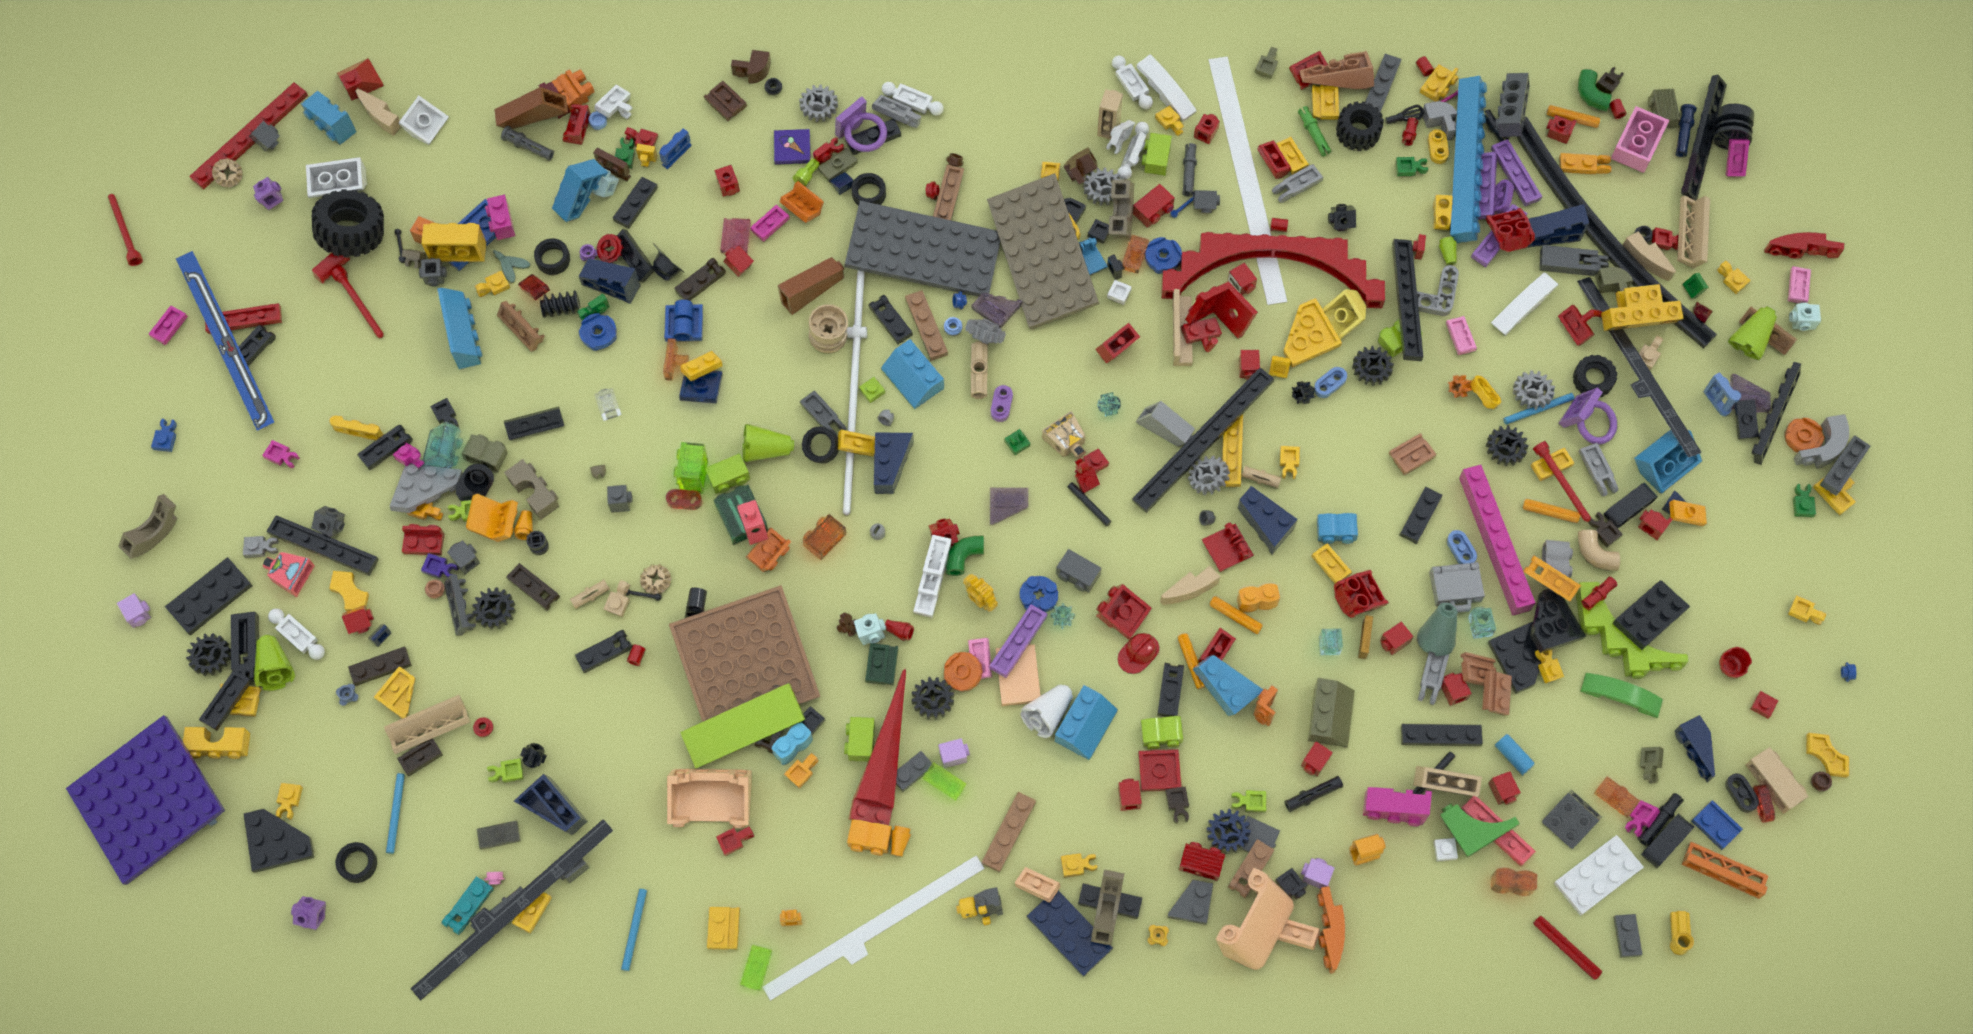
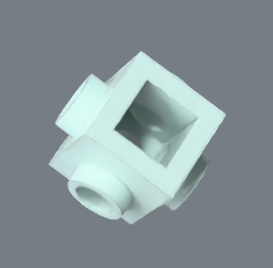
[592,169,619,197]
[1789,303,1821,331]
[854,613,886,645]

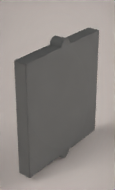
[1238,816,1280,852]

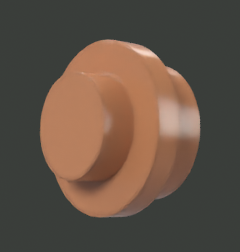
[425,580,445,599]

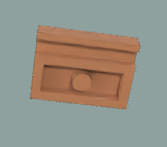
[1389,433,1437,475]
[1460,652,1497,686]
[1482,670,1512,715]

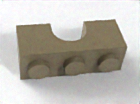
[1109,180,1135,238]
[504,459,559,520]

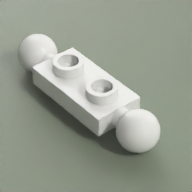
[1112,55,1153,109]
[882,82,944,116]
[1118,122,1149,180]
[268,608,325,660]

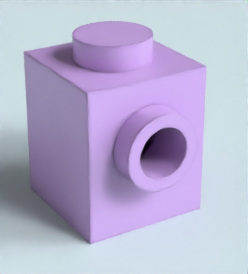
[117,593,151,628]
[938,738,970,768]
[1301,858,1335,889]

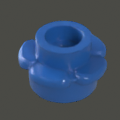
[952,291,967,309]
[1841,662,1857,682]

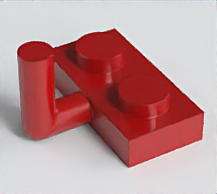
[1558,305,1602,346]
[1181,317,1222,352]

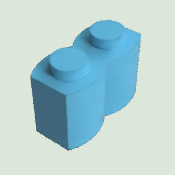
[772,722,813,765]

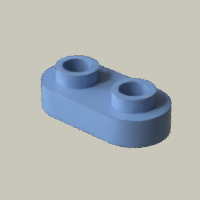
[1314,367,1347,398]
[1447,530,1477,564]

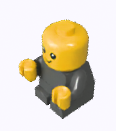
[956,887,1003,925]

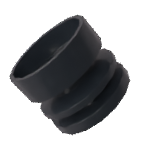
[1713,103,1755,150]

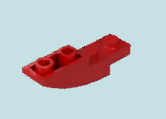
[1764,232,1845,259]

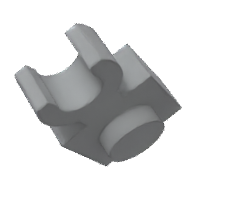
[243,536,279,558]

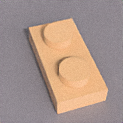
[1015,867,1061,903]
[1278,920,1320,950]

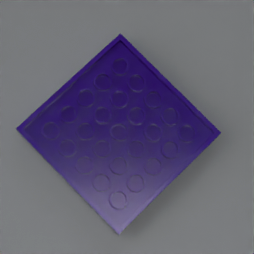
[66,715,225,885]

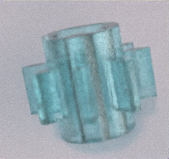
[1097,392,1121,416]
[1051,603,1075,629]

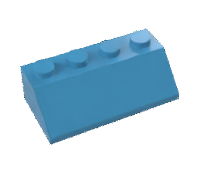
[437,288,482,369]

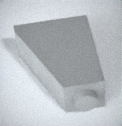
[1136,401,1195,447]

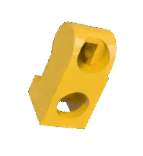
[1433,195,1453,230]

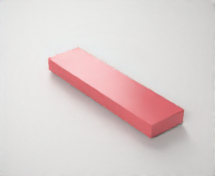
[1461,796,1536,866]

